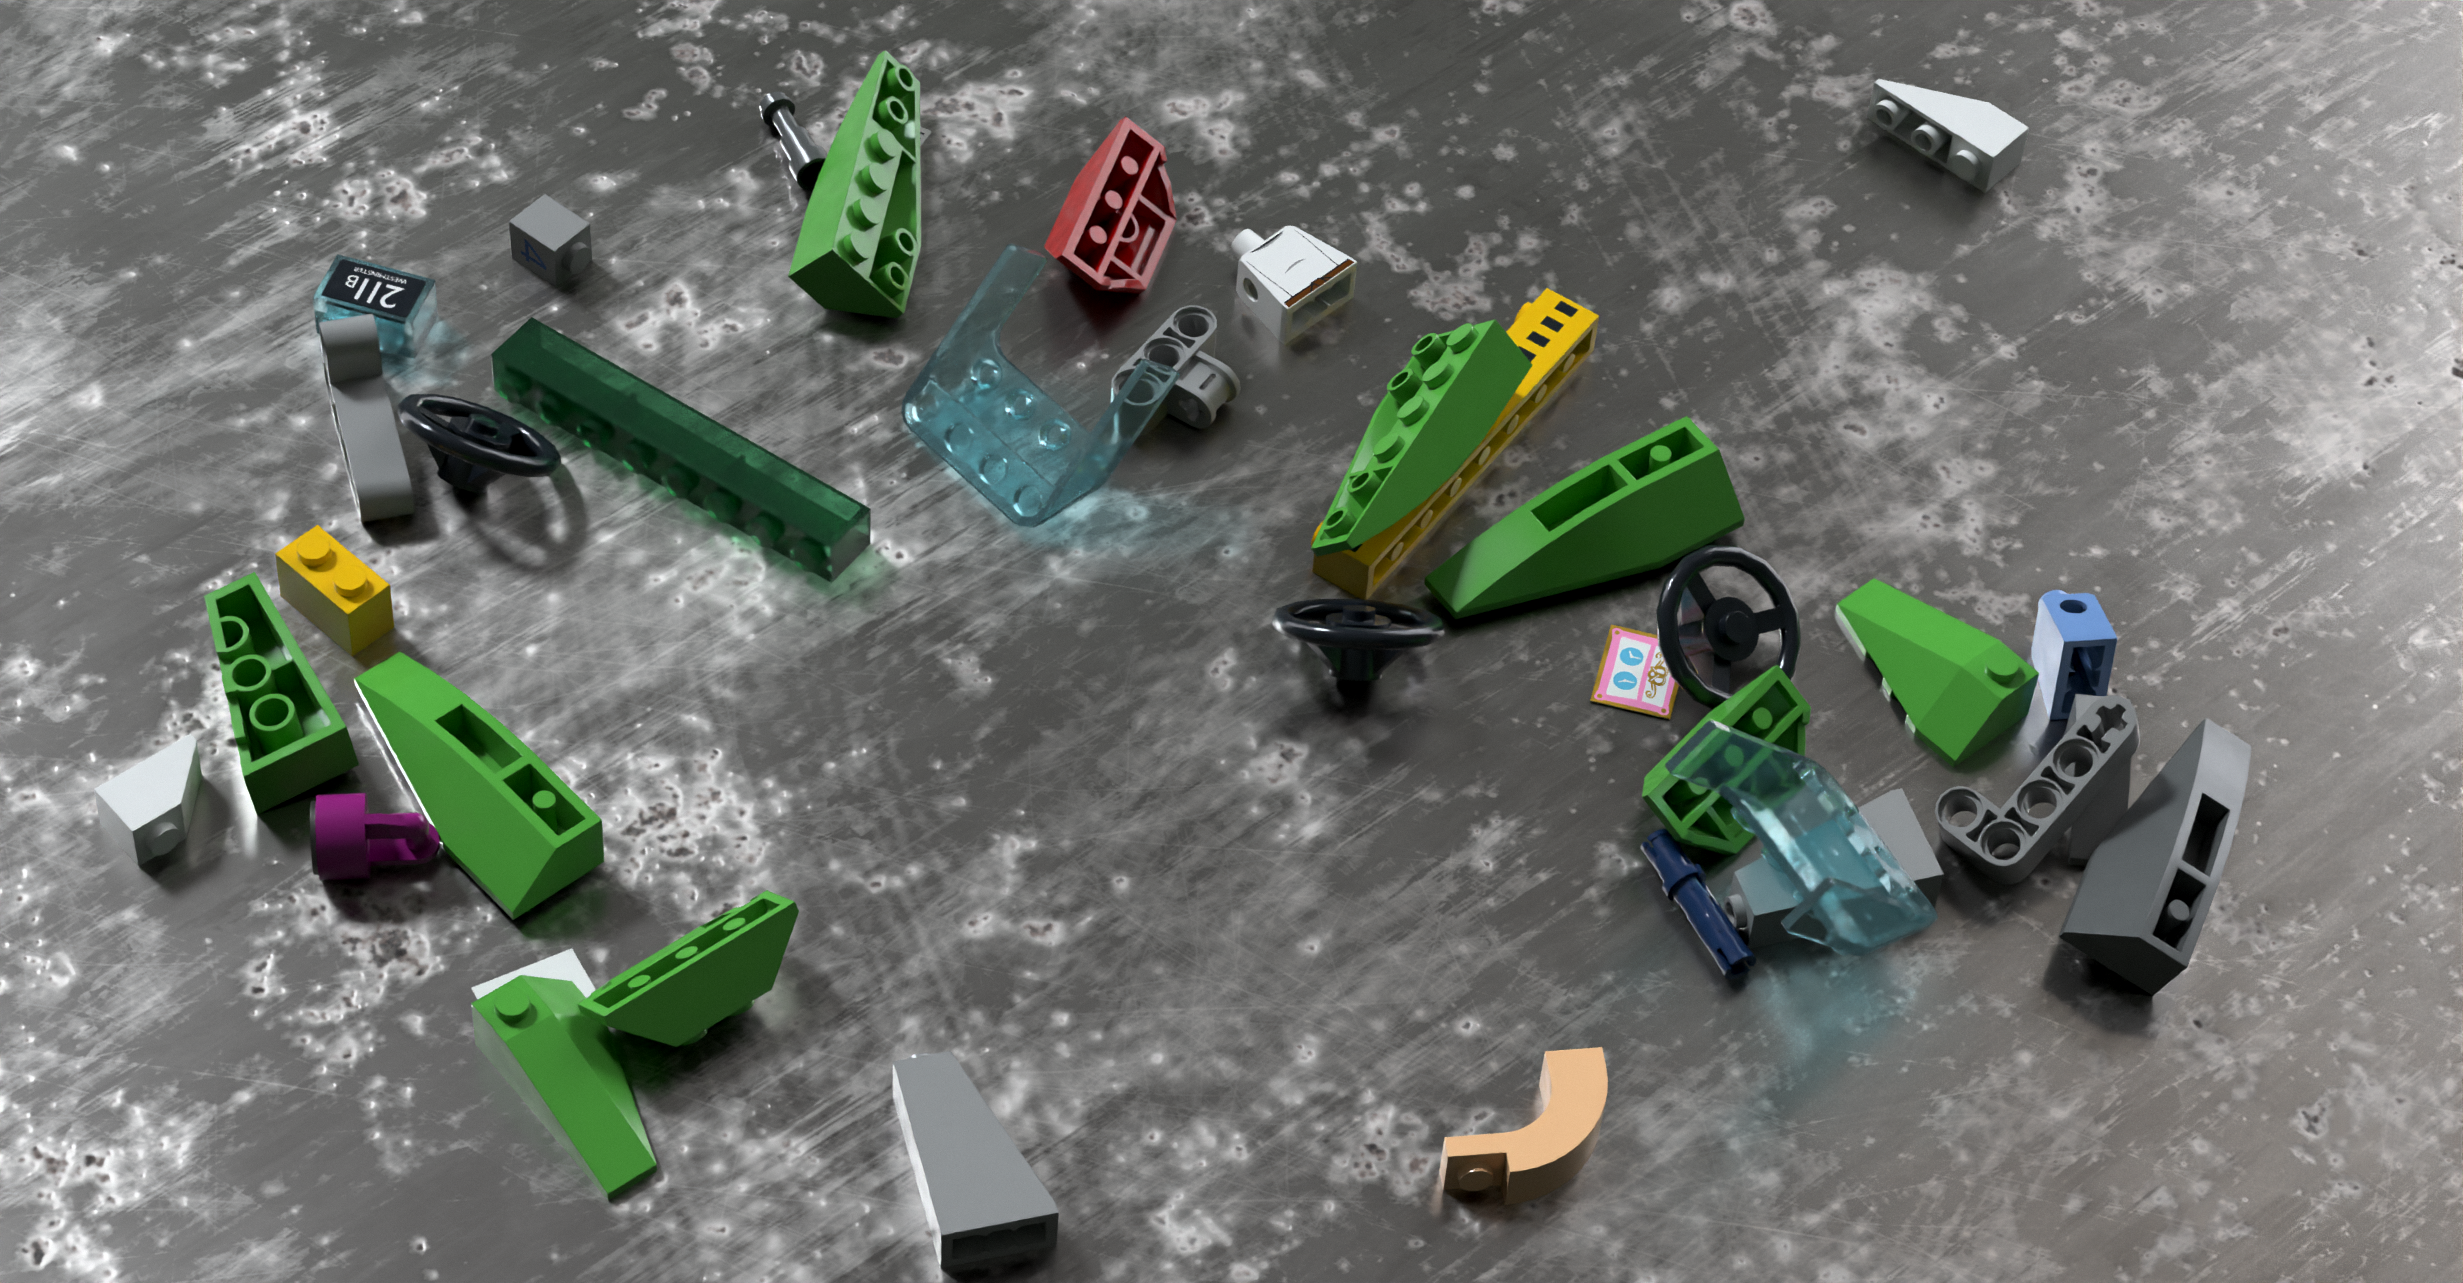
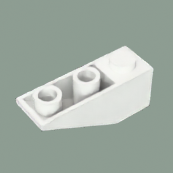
[1867,79,2029,193]

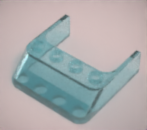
[901,243,1180,528]
[1665,720,1938,956]

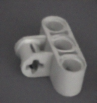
[1109,305,1241,437]

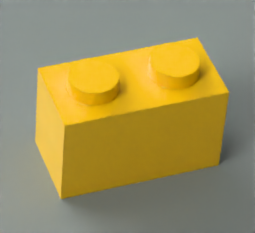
[275,525,394,657]

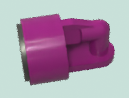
[310,793,440,881]

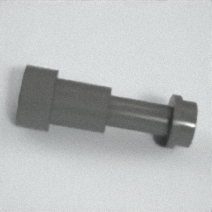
[759,91,827,190]

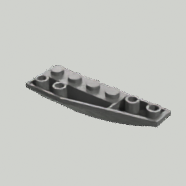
[2058,718,2252,996]

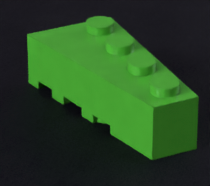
[204,572,359,815]

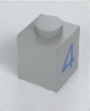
[509,194,592,287]

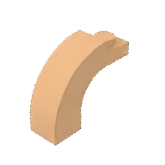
[1439,1047,1608,1205]

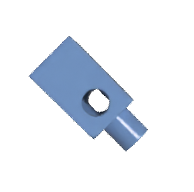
[2031,590,2117,720]

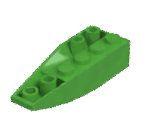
[788,50,921,318]
[1311,319,1532,557]
[1424,416,1745,619]
[354,651,604,920]

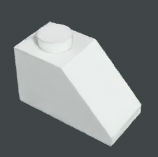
[94,734,202,866]

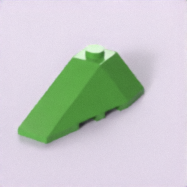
[1835,578,2039,768]
[471,975,657,1201]

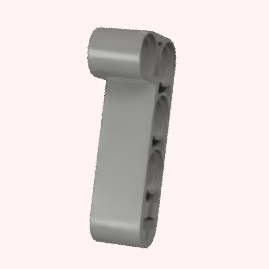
[319,314,415,523]
[1935,695,2141,885]

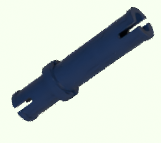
[1641,828,1757,980]

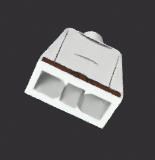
[1230,226,1357,345]

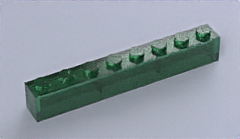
[491,317,871,583]

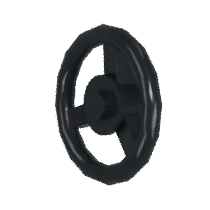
[397,394,561,493]
[1656,545,1802,710]
[1272,599,1444,681]

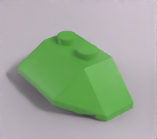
[1642,665,1811,856]
[577,890,799,1047]

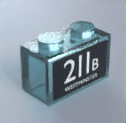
[313,254,438,359]

